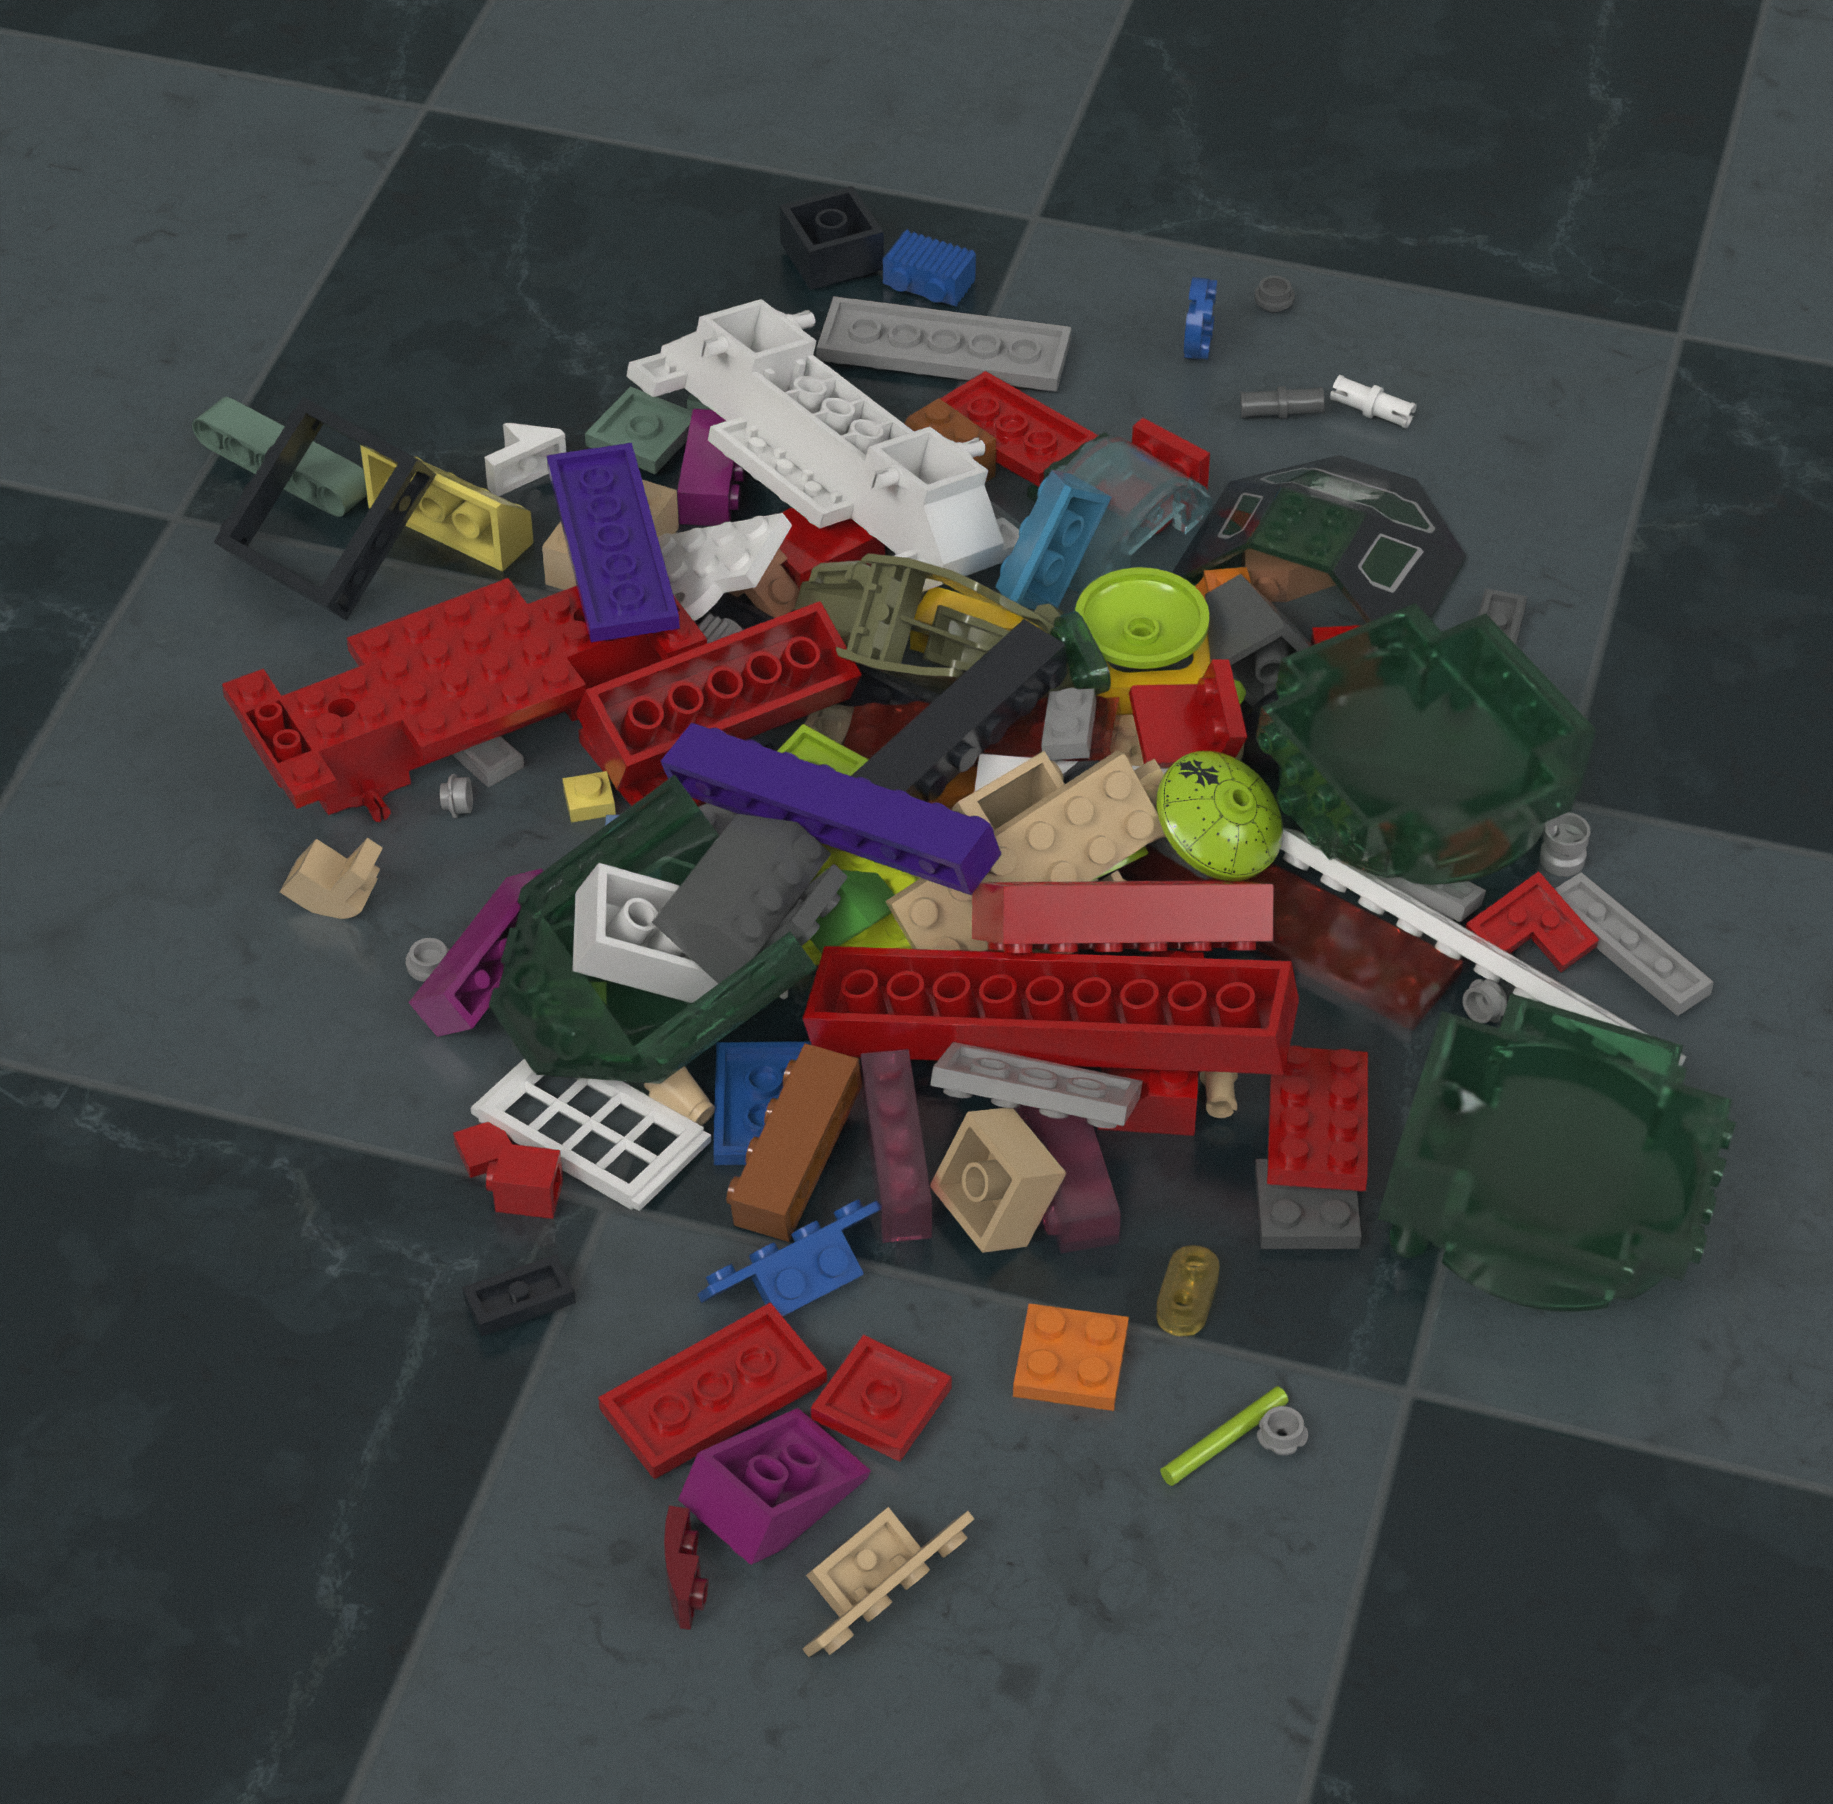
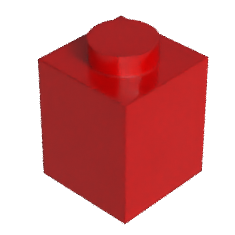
[486,1143,564,1219]

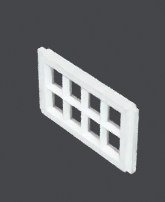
[471,1058,711,1211]

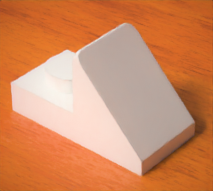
[484,423,566,496]

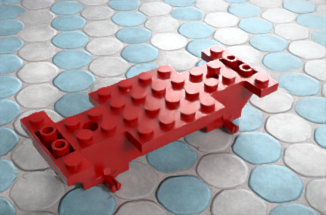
[222,578,707,822]

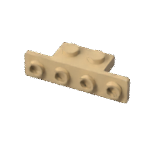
[802,1507,974,1657]

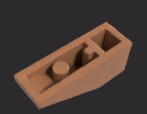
[1241,535,1372,602]

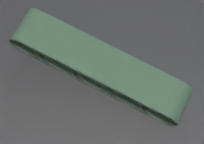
[192,397,367,517]

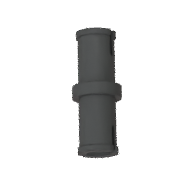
[1240,386,1324,419]

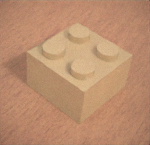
[930,1108,1066,1253]

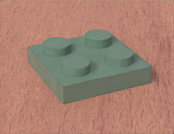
[585,386,692,474]

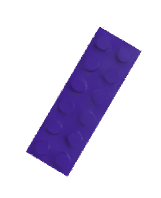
[546,443,680,642]

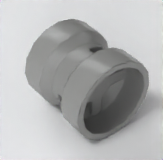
[1540,812,1591,877]

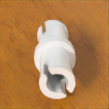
[1330,375,1416,429]

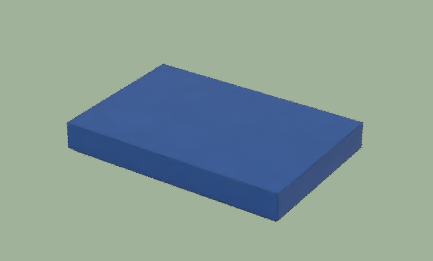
[713,1042,811,1165]

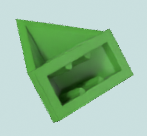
[810,869,895,954]

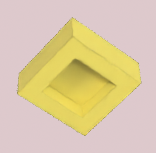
[562,771,616,823]

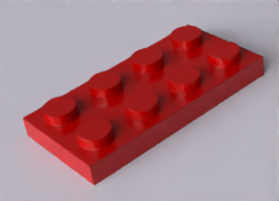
[940,371,1101,487]
[1267,1045,1368,1191]
[598,1302,827,1480]

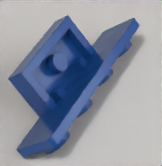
[697,1199,882,1317]

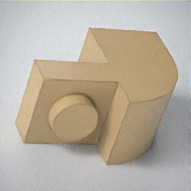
[280,838,383,919]

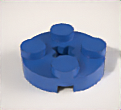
[1184,277,1217,360]

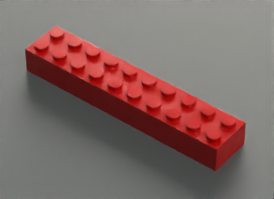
[803,946,1299,1075]

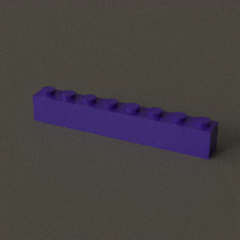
[660,722,1002,895]

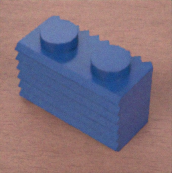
[883,229,976,307]

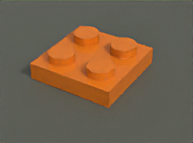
[1013,1303,1129,1411]

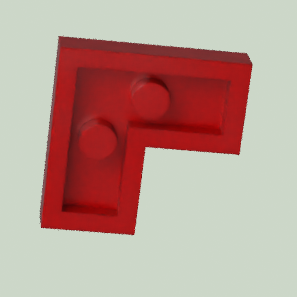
[1465,871,1599,973]

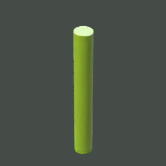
[1160,1386,1289,1486]

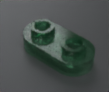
[1050,611,1111,696]

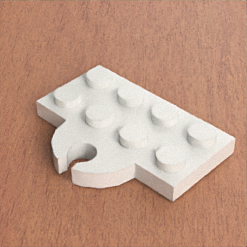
[658,513,792,621]

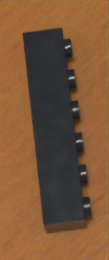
[851,619,1067,802]

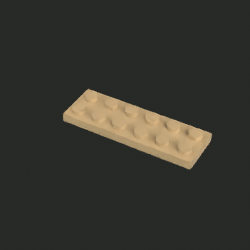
[885,750,1164,951]

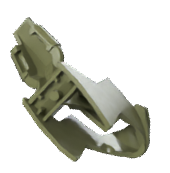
[794,554,1089,722]

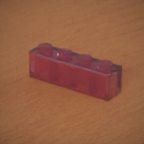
[860,1049,932,1243]
[1014,1066,1120,1254]

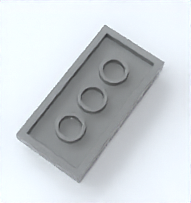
[931,1042,1143,1128]

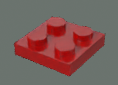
[811,1334,952,1462]

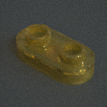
[1156,1245,1220,1336]

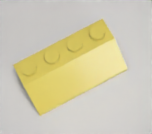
[360,445,534,572]

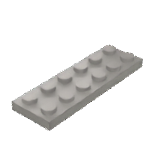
[816,296,1071,392]

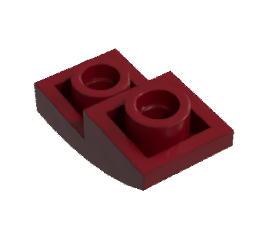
[664,1505,709,1630]

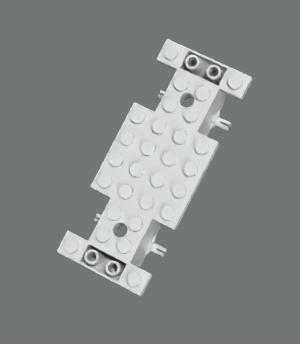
[626,299,1019,592]

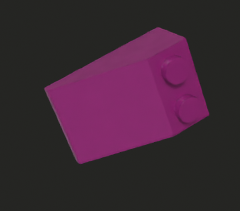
[678,1408,871,1565]

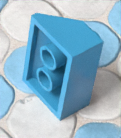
[995,470,1112,610]

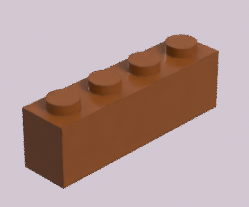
[726,1043,862,1242]

